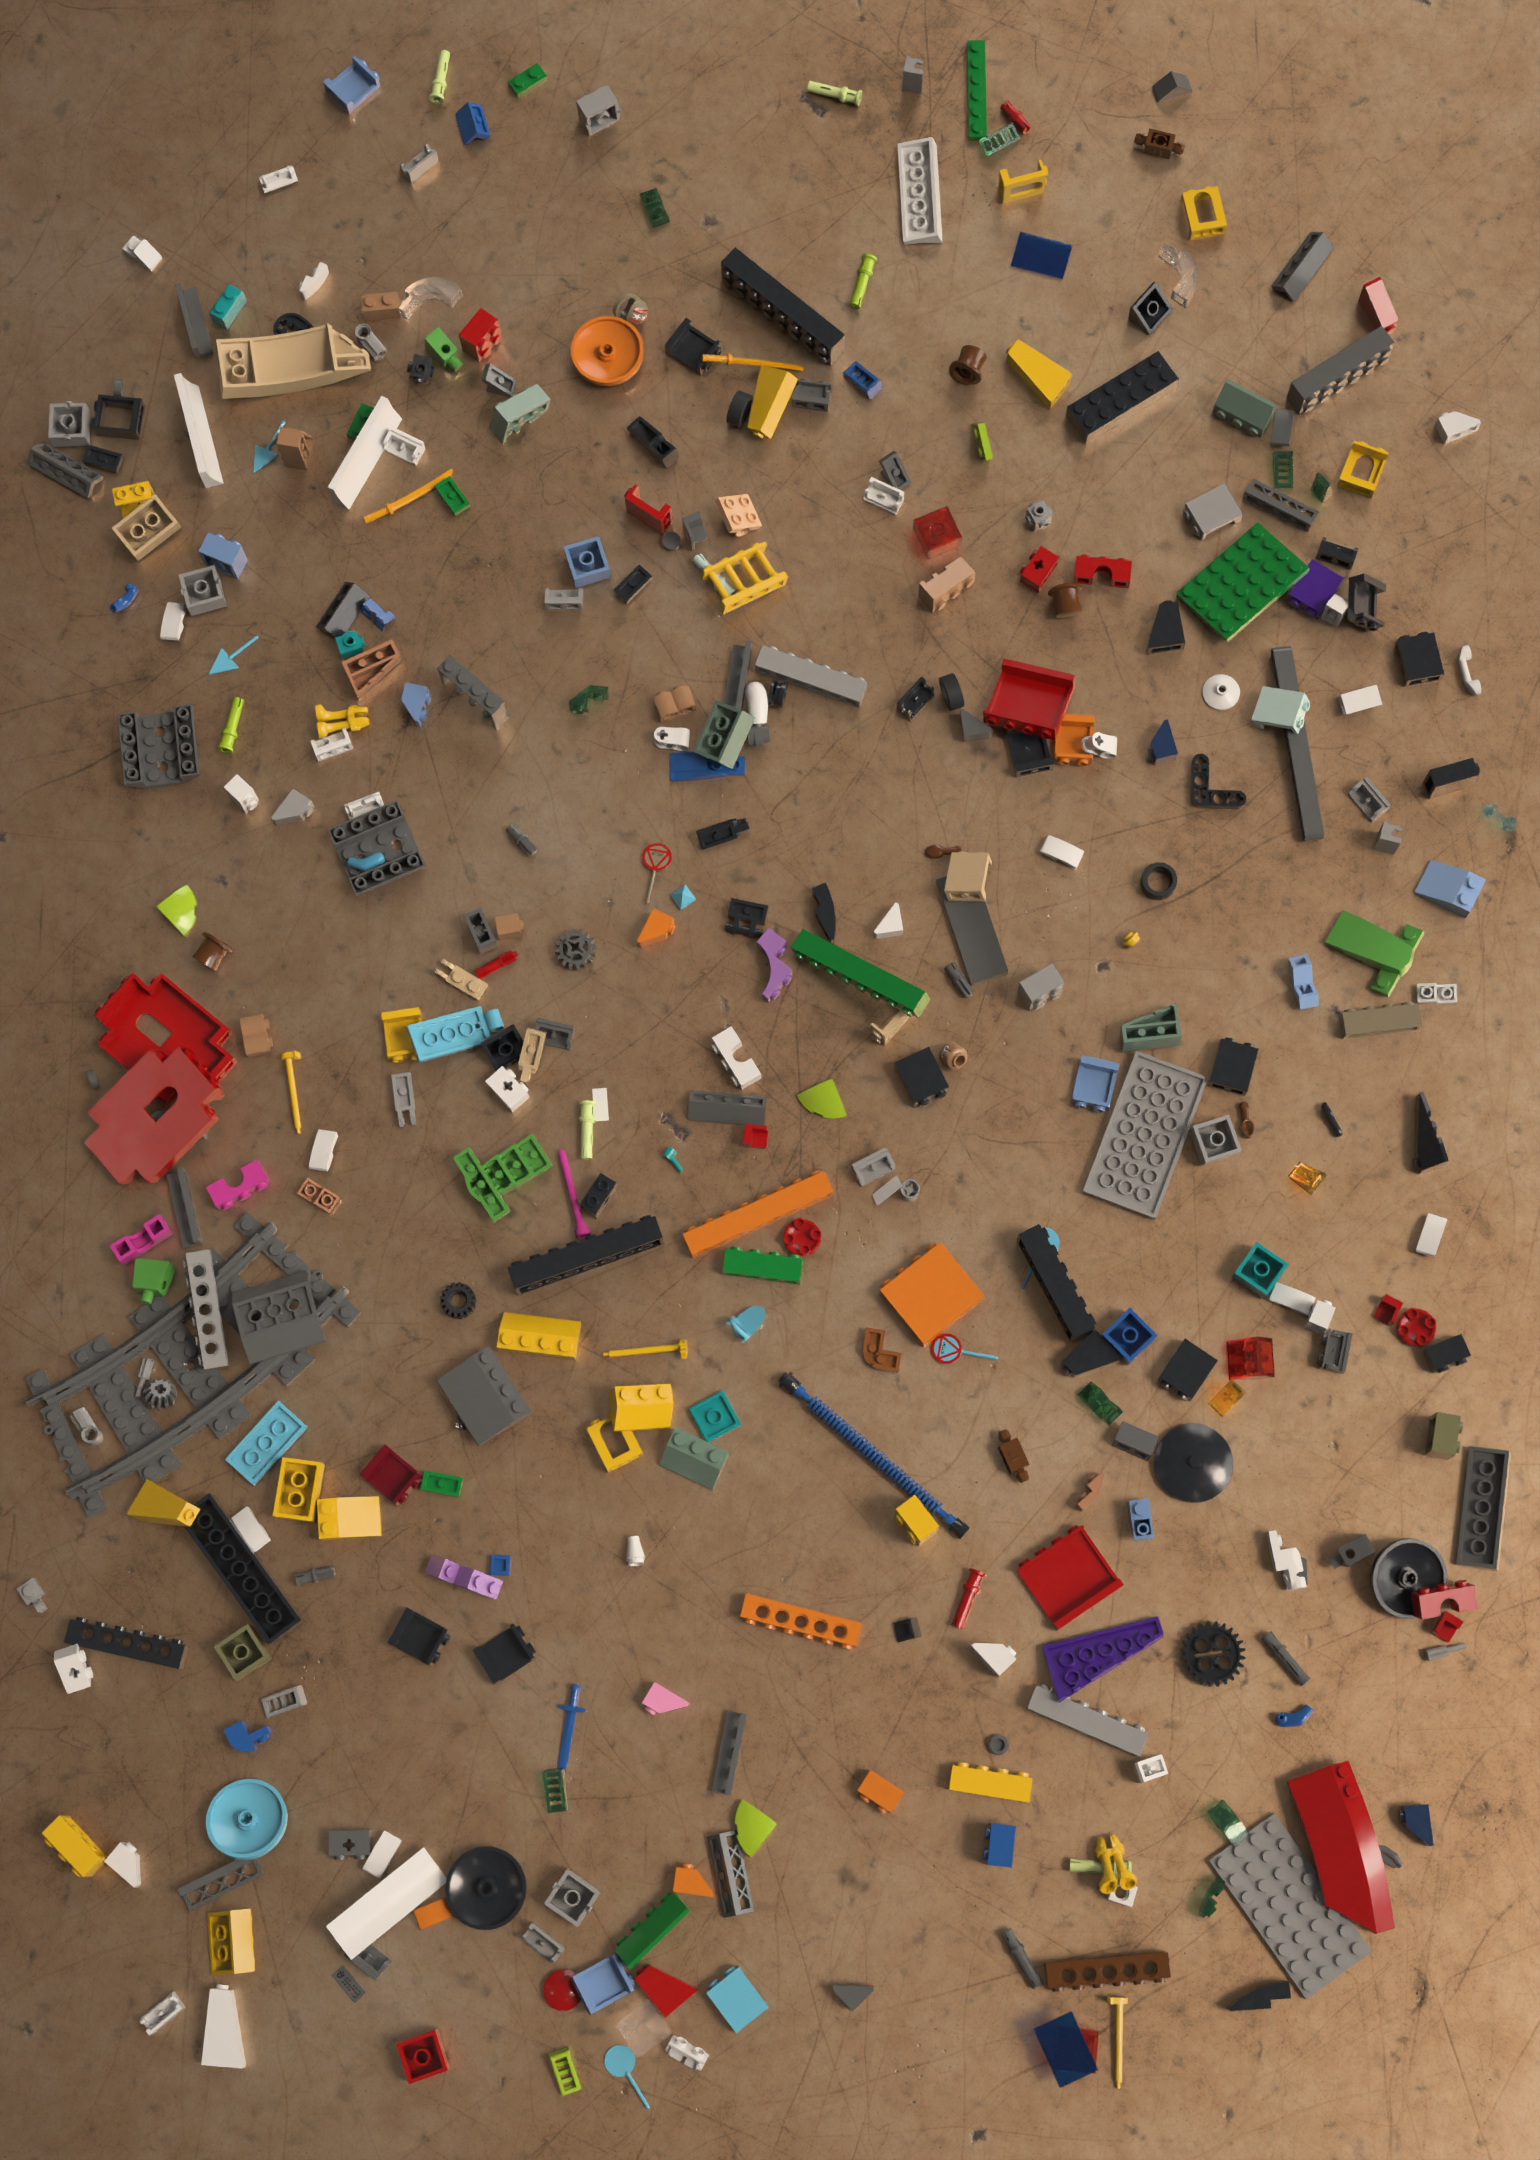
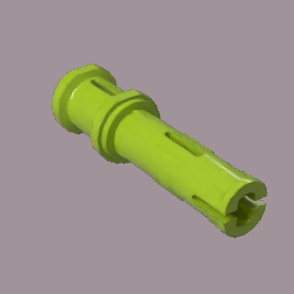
[849,253,877,309]
[217,697,244,754]

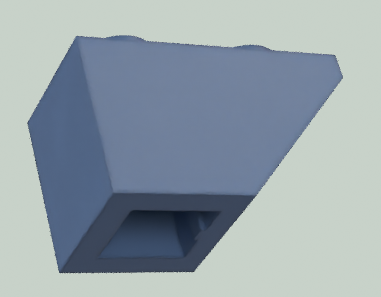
[401,682,431,728]
[1127,1498,1154,1541]

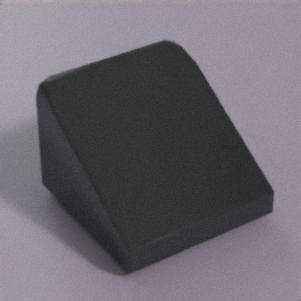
[894,1618,921,1642]

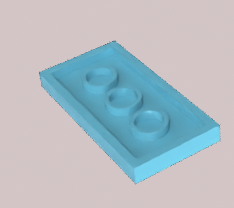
[225,1400,308,1486]

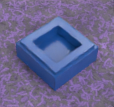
[490,1555,511,1576]

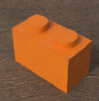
[857,1770,904,1814]

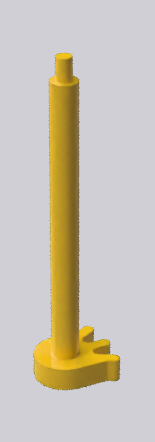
[280,1051,301,1134]
[603,1339,688,1359]
[1106,1996,1128,2089]

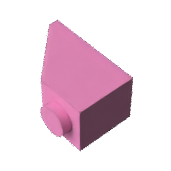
[642,1682,690,1715]

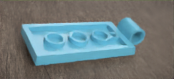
[406,1006,504,1063]

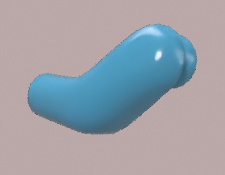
[348,852,385,871]

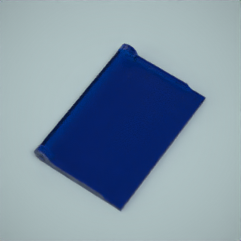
[1011,231,1073,279]
[1033,2011,1098,2088]

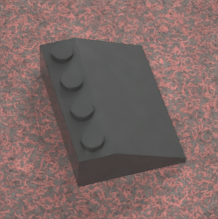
[436,1346,531,1446]

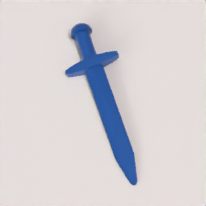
[557,1684,587,1780]

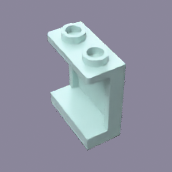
[1251,686,1310,734]

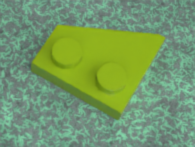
[972,422,993,460]

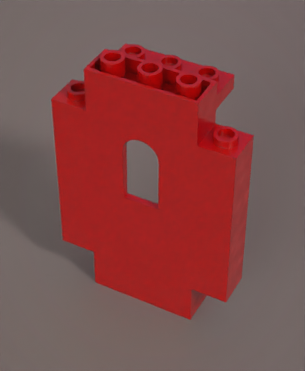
[94,973,237,1105]
[84,1047,225,1184]

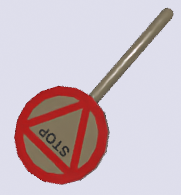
[642,843,672,904]

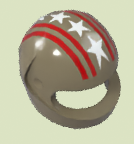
[613,293,648,325]

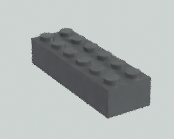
[1287,326,1395,415]

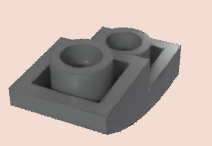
[1271,409,1295,446]

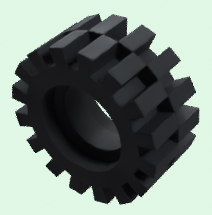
[440,1282,477,1319]

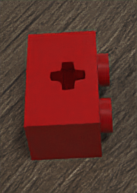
[1019,546,1060,593]

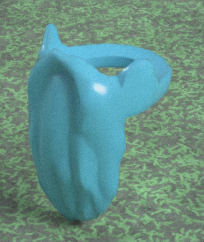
[726,1306,765,1343]

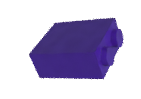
[1286,559,1344,620]

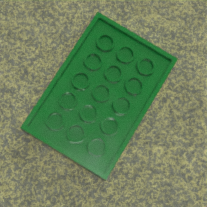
[1176,522,1310,643]

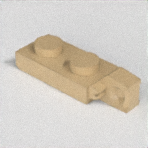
[518,1028,546,1082]

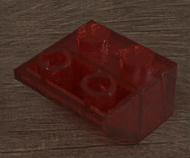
[1227,1336,1275,1380]

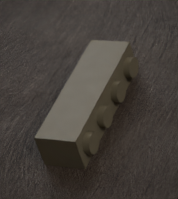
[1340,1002,1422,1039]

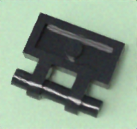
[725,898,769,938]

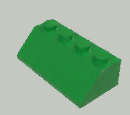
[615,1892,691,1969]

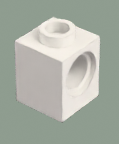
[1106,1881,1138,1907]

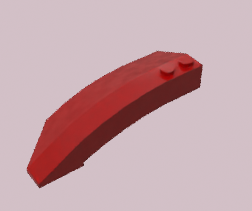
[1287,1760,1395,1934]

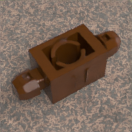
[1134,128,1185,159]
[998,1429,1030,1483]

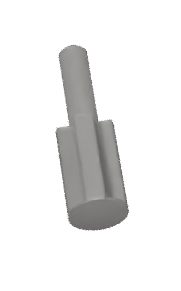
[135,1358,154,1398]
[1425,1643,1466,1661]

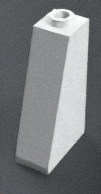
[201,1984,246,2069]

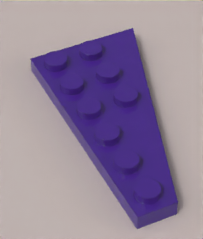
[1042,1616,1164,1703]

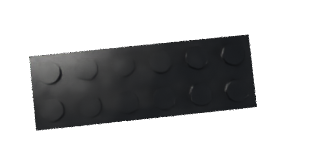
[1066,351,1179,444]
[1017,1224,1096,1344]

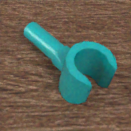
[664,1146,683,1173]

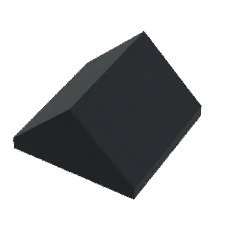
[1128,282,1173,335]
[480,1024,523,1071]

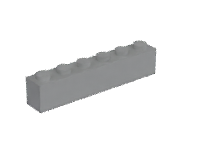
[755,645,868,708]
[1026,1684,1148,1757]

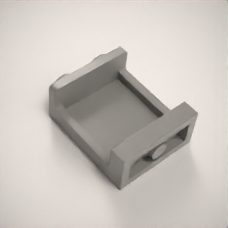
[1183,483,1242,540]

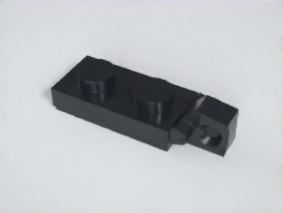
[696,818,749,850]

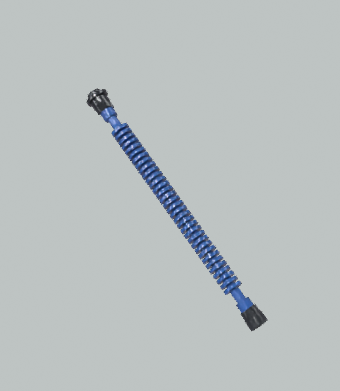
[778,1372,970,1539]

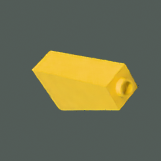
[1006,339,1072,409]
[747,366,798,439]
[127,1479,200,1527]

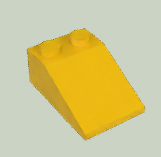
[317,1496,382,1541]

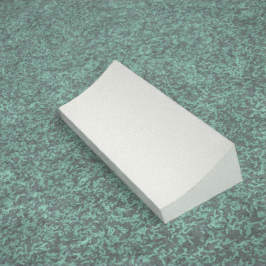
[898,137,943,245]
[174,373,224,488]
[328,396,402,509]
[326,1847,447,1960]

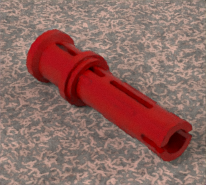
[951,1568,986,1630]

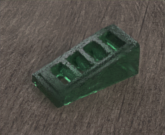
[979,122,1020,156]
[1273,451,1293,489]
[1311,472,1333,503]
[542,1768,568,1813]

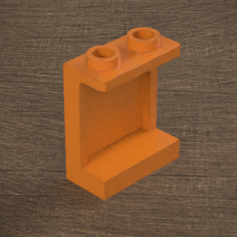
[1054,714,1095,766]

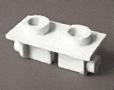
[259,165,298,193]
[344,792,384,819]
[665,2035,709,2071]

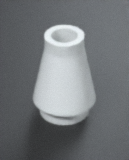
[626,1536,646,1567]

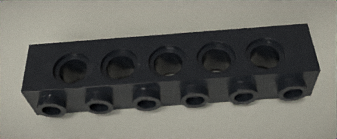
[64,1617,189,1670]

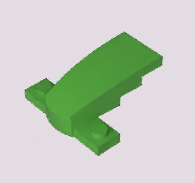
[1325,911,1424,998]
[453,1134,553,1222]

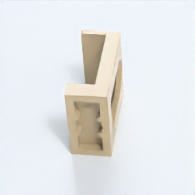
[870,1008,910,1046]

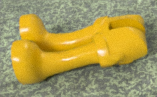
[315,704,370,738]
[1095,1834,1137,1894]

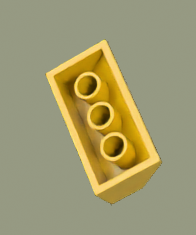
[497,1312,581,1360]

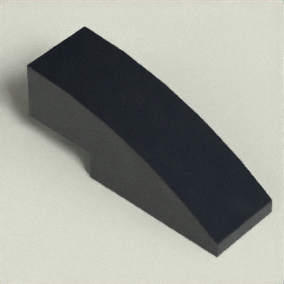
[627,416,680,469]
[812,882,836,944]
[1228,1981,1291,2011]

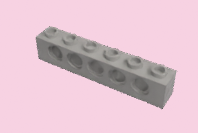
[183,1249,229,1370]

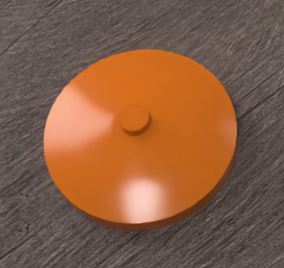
[571,316,644,386]

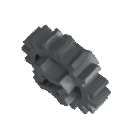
[555,929,597,970]

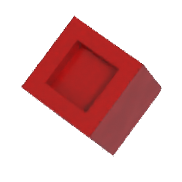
[743,1124,769,1149]
[1373,1294,1403,1326]
[1431,1611,1464,1643]

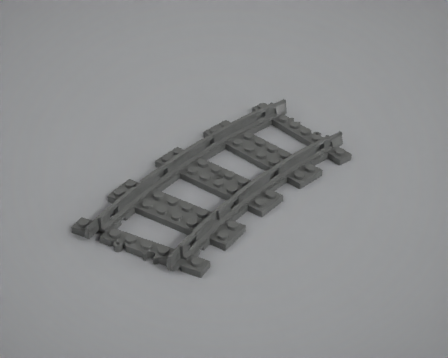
[24,1212,361,1518]

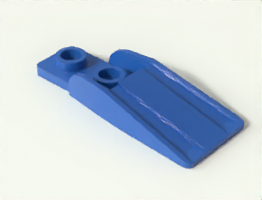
[670,752,745,782]

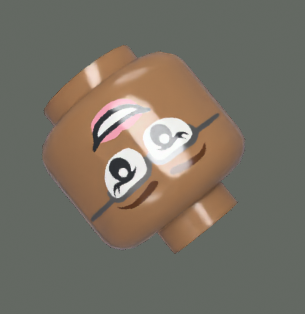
[939,1042,967,1070]

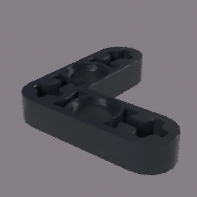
[1191,753,1246,810]

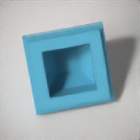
[670,885,696,910]

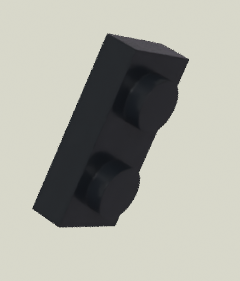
[82,444,124,473]
[614,565,653,604]

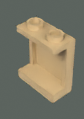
[944,851,992,902]

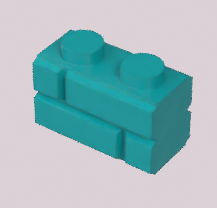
[209,284,247,329]

